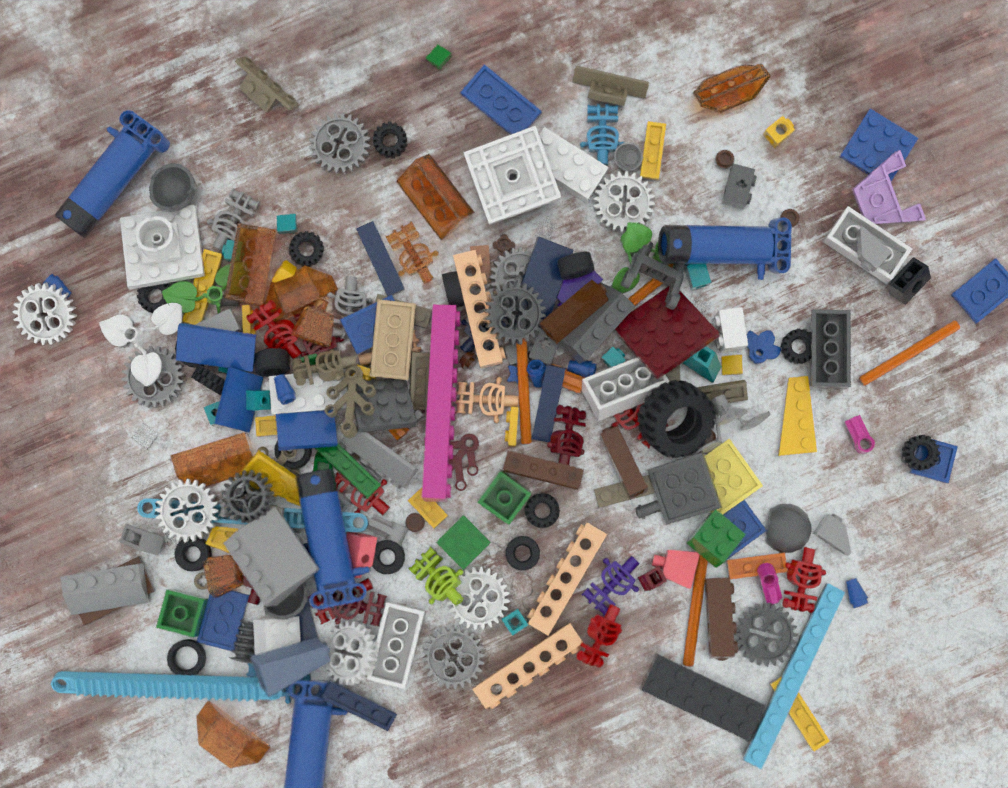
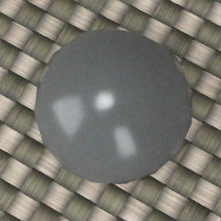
[149,163,196,212]
[765,504,812,553]
[264,582,308,620]

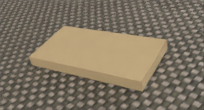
[370,299,416,380]

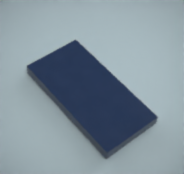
[515,236,574,320]

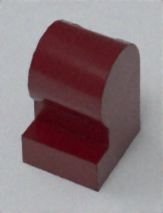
[637,566,667,591]

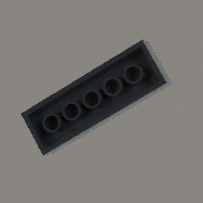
[640,653,765,741]

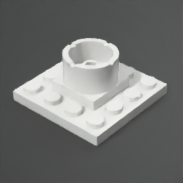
[463,125,562,225]
[120,205,205,290]

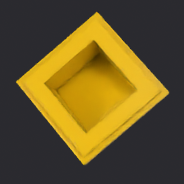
[272,260,297,283]
[721,355,743,375]

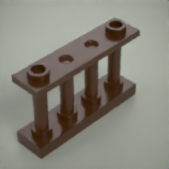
[503,451,584,490]

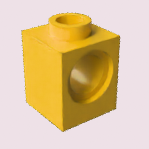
[763,116,795,148]

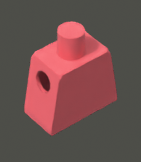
[346,532,377,578]
[652,550,700,589]

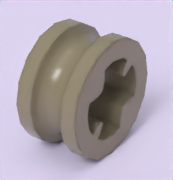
[194,572,213,590]

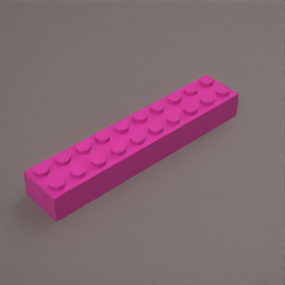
[422,304,461,502]

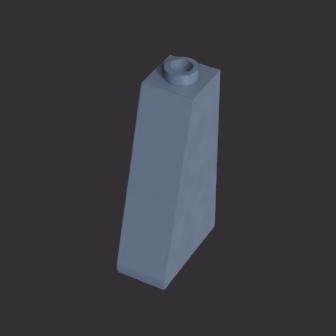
[250,637,330,697]

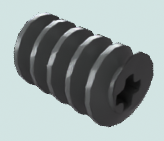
[229,620,255,663]

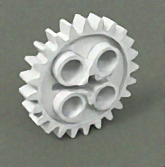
[593,171,655,233]
[13,283,77,345]
[155,479,220,542]
[447,567,510,630]
[324,621,379,685]

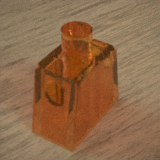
[291,299,334,347]
[203,554,244,598]

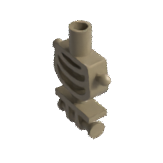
[292,349,357,386]

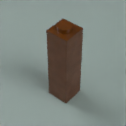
[540,279,609,344]
[600,426,648,500]

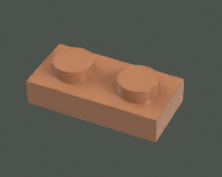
[470,245,492,284]

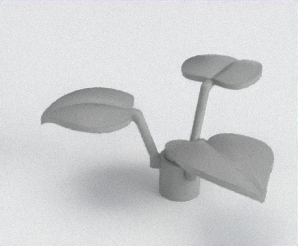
[689,395,771,455]

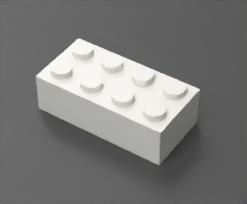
[539,127,609,204]
[823,206,912,284]
[582,358,669,421]
[269,369,348,416]
[367,602,425,689]

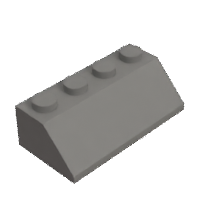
[341,423,418,489]
[60,564,149,615]

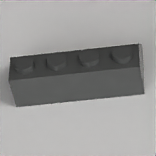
[559,283,635,364]
[811,309,851,389]

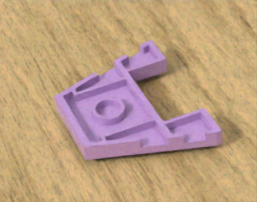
[852,150,926,224]

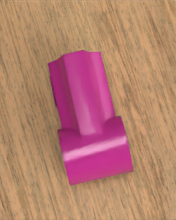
[844,415,875,454]
[757,563,782,604]

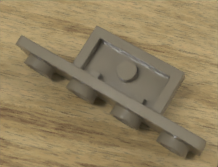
[235,57,299,113]
[573,66,649,106]

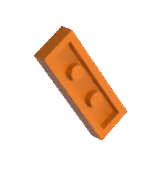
[726,553,788,580]

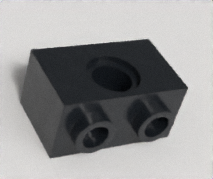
[888,257,931,305]

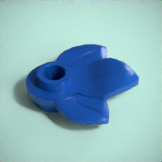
[747,330,781,364]

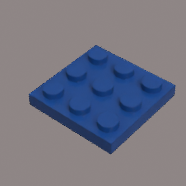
[839,108,918,181]

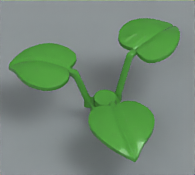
[611,222,663,293]
[162,262,248,314]

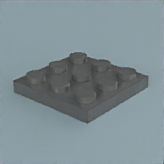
[354,379,417,433]
[647,452,722,525]

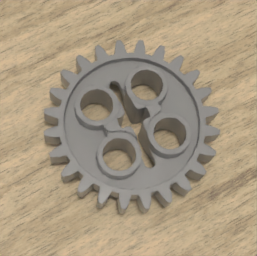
[309,113,371,175]
[489,247,531,305]
[121,346,185,408]
[422,625,485,689]

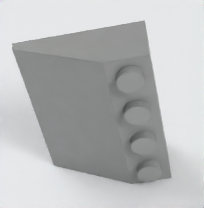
[223,507,319,606]

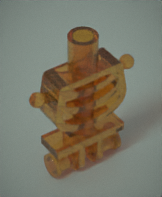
[385,221,439,284]

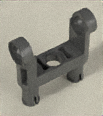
[621,241,686,310]

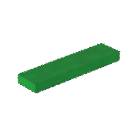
[314,443,381,499]

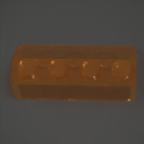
[396,153,475,240]
[224,223,277,307]
[170,432,255,487]

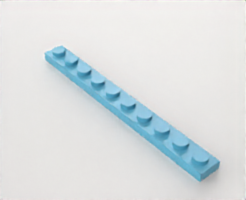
[742,583,845,769]

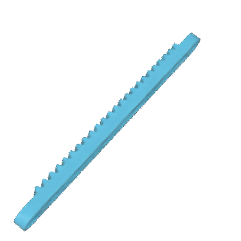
[137,498,369,532]
[51,671,284,702]

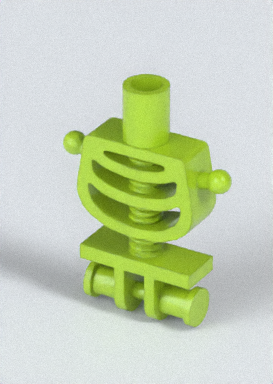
[409,546,464,606]

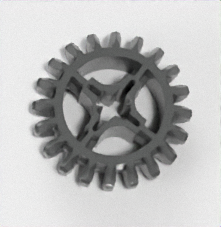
[221,470,275,523]

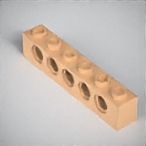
[453,250,505,369]
[527,523,607,635]
[473,622,582,709]

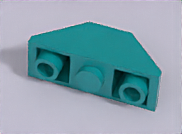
[682,346,721,383]

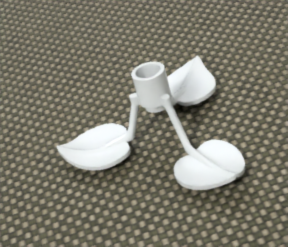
[99,303,182,387]

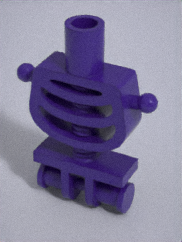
[581,556,640,616]

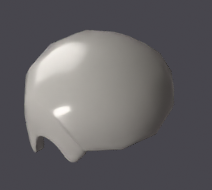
[614,142,643,171]

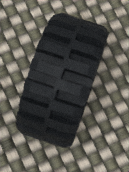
[638,380,716,458]

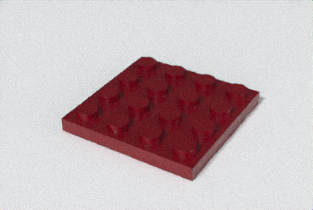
[614,286,720,380]

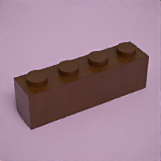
[705,578,738,659]

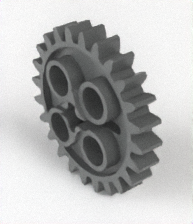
[483,282,546,345]
[734,603,798,667]

